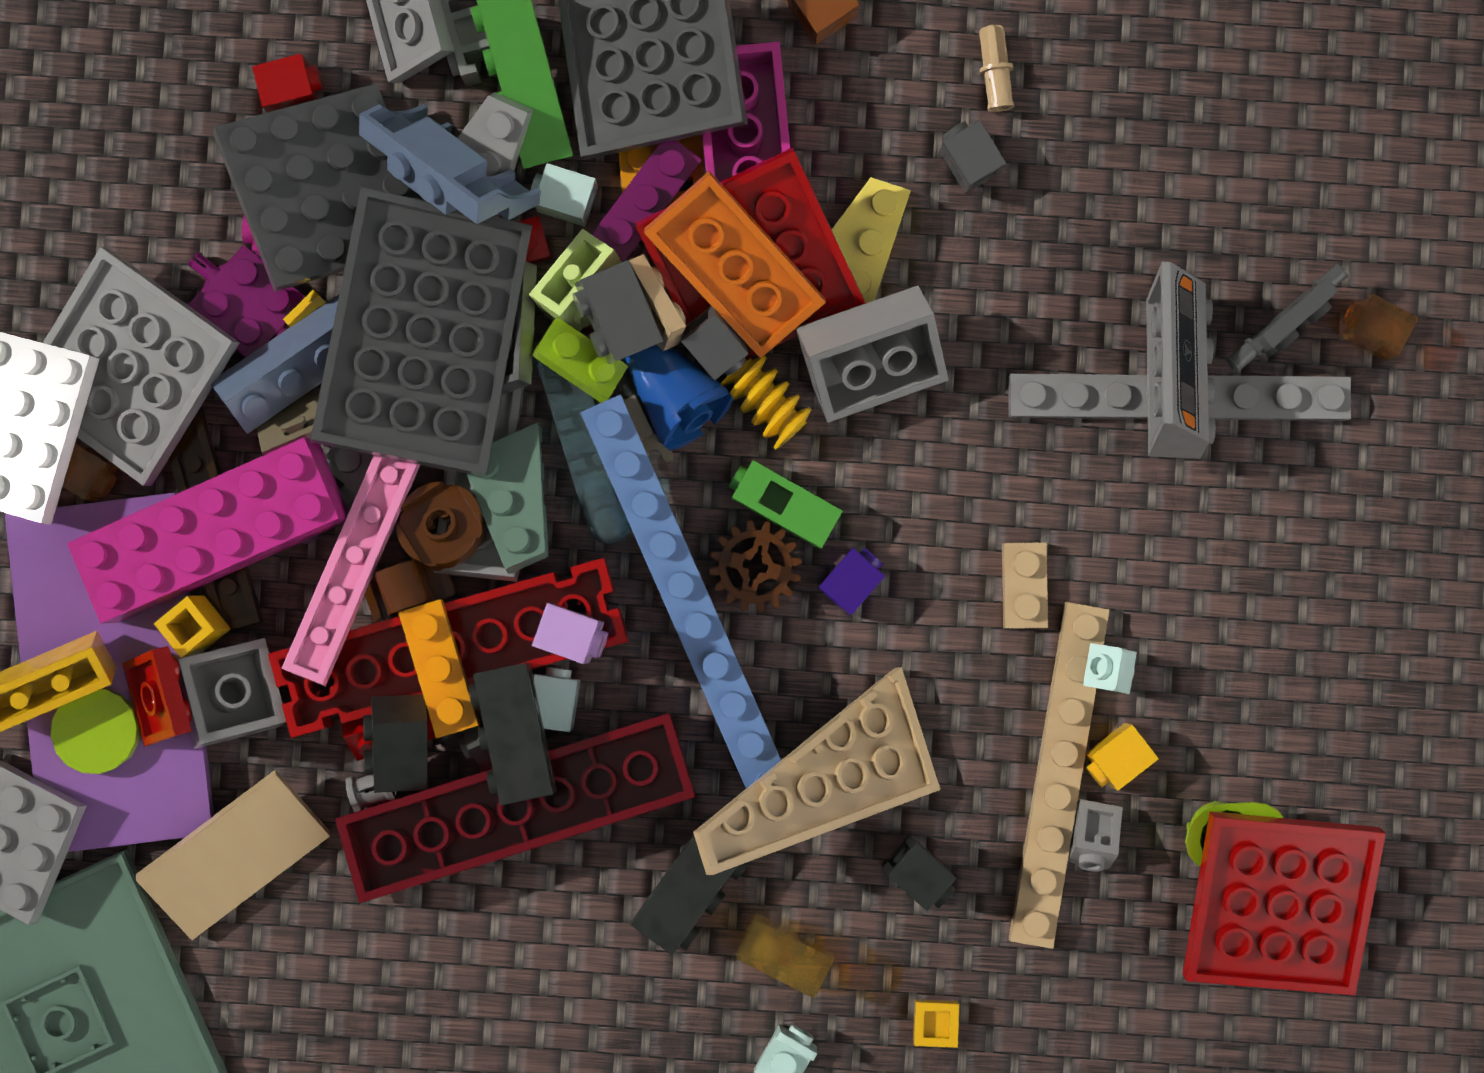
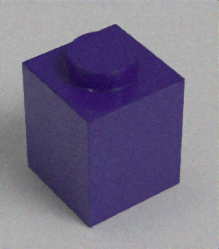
[818,548,885,616]

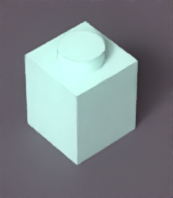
[531,163,598,227]
[534,667,581,732]

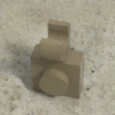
[624,395,673,462]

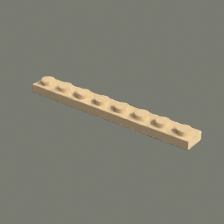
[1009,602,1110,949]

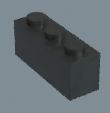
[469,663,557,805]
[630,815,750,956]

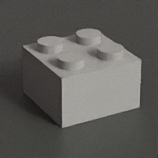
[177,638,286,749]

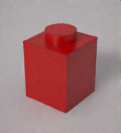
[252,53,323,113]

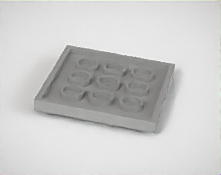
[43,247,240,486]

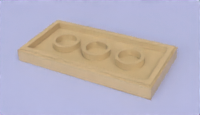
[136,769,330,940]

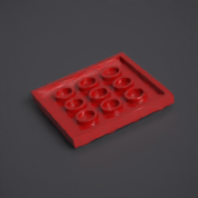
[636,147,866,360]
[1182,811,1386,996]

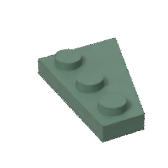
[466,422,549,574]

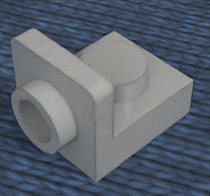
[1068,799,1123,872]

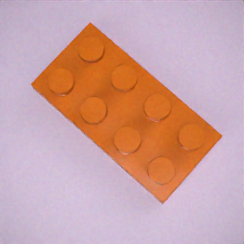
[644,171,826,358]

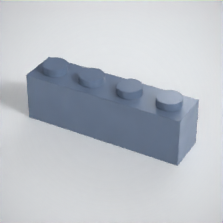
[211,293,340,434]

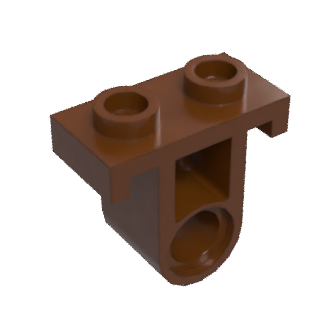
[365,560,458,623]

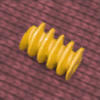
[721,355,812,450]

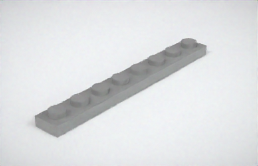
[1009,374,1351,421]

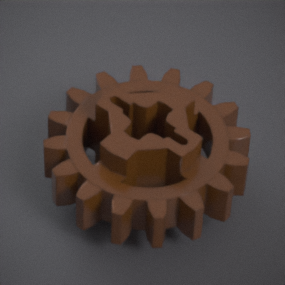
[709,520,802,613]

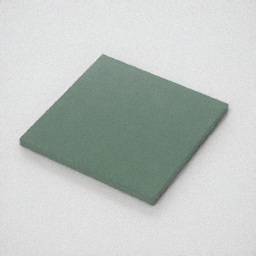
[0,849,227,1073]

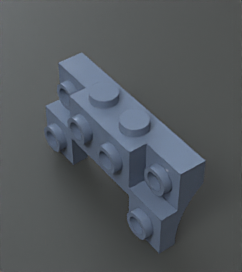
[359,104,541,224]

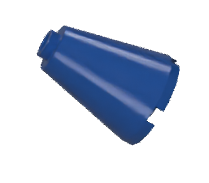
[622,344,733,450]

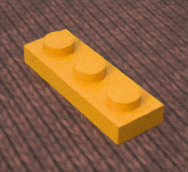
[398,599,480,739]

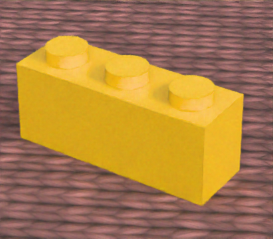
[0,630,117,732]

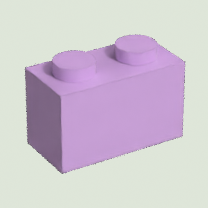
[532,603,608,664]

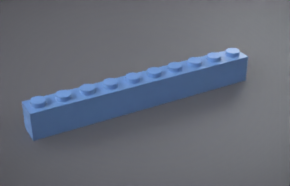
[580,394,781,788]

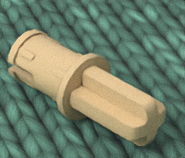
[979,25,1014,112]

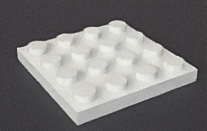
[0,332,99,525]

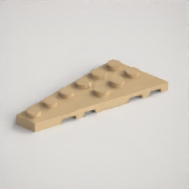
[693,667,941,875]

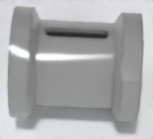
[345,775,399,812]

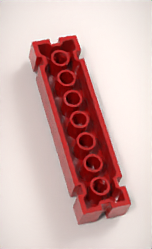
[268,558,630,738]

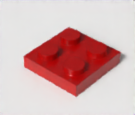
[122,646,192,747]

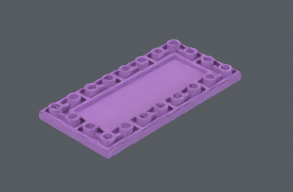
[5,493,214,852]

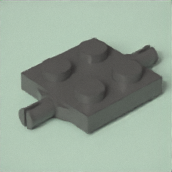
[1226,264,1349,373]

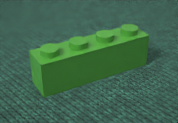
[471,0,573,169]

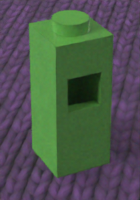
[729,460,843,550]

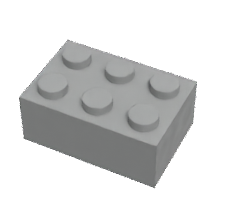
[796,286,949,423]

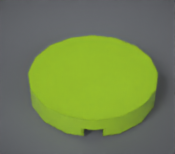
[51,688,140,774]

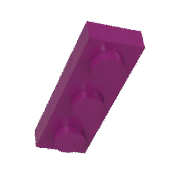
[591,140,702,262]

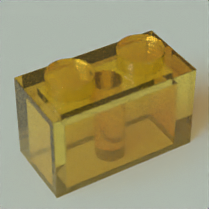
[736,913,834,999]

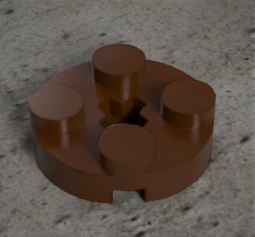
[396,482,486,571]

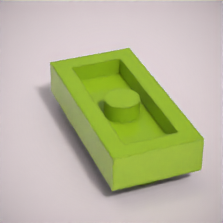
[532,317,628,403]

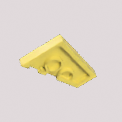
[832,177,911,303]

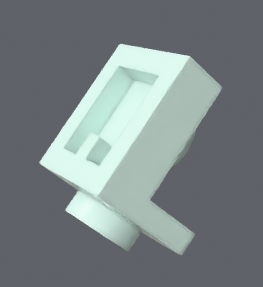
[1083,643,1137,694]
[754,1024,818,1073]

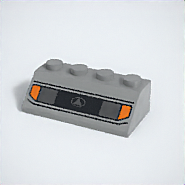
[1146,262,1216,459]

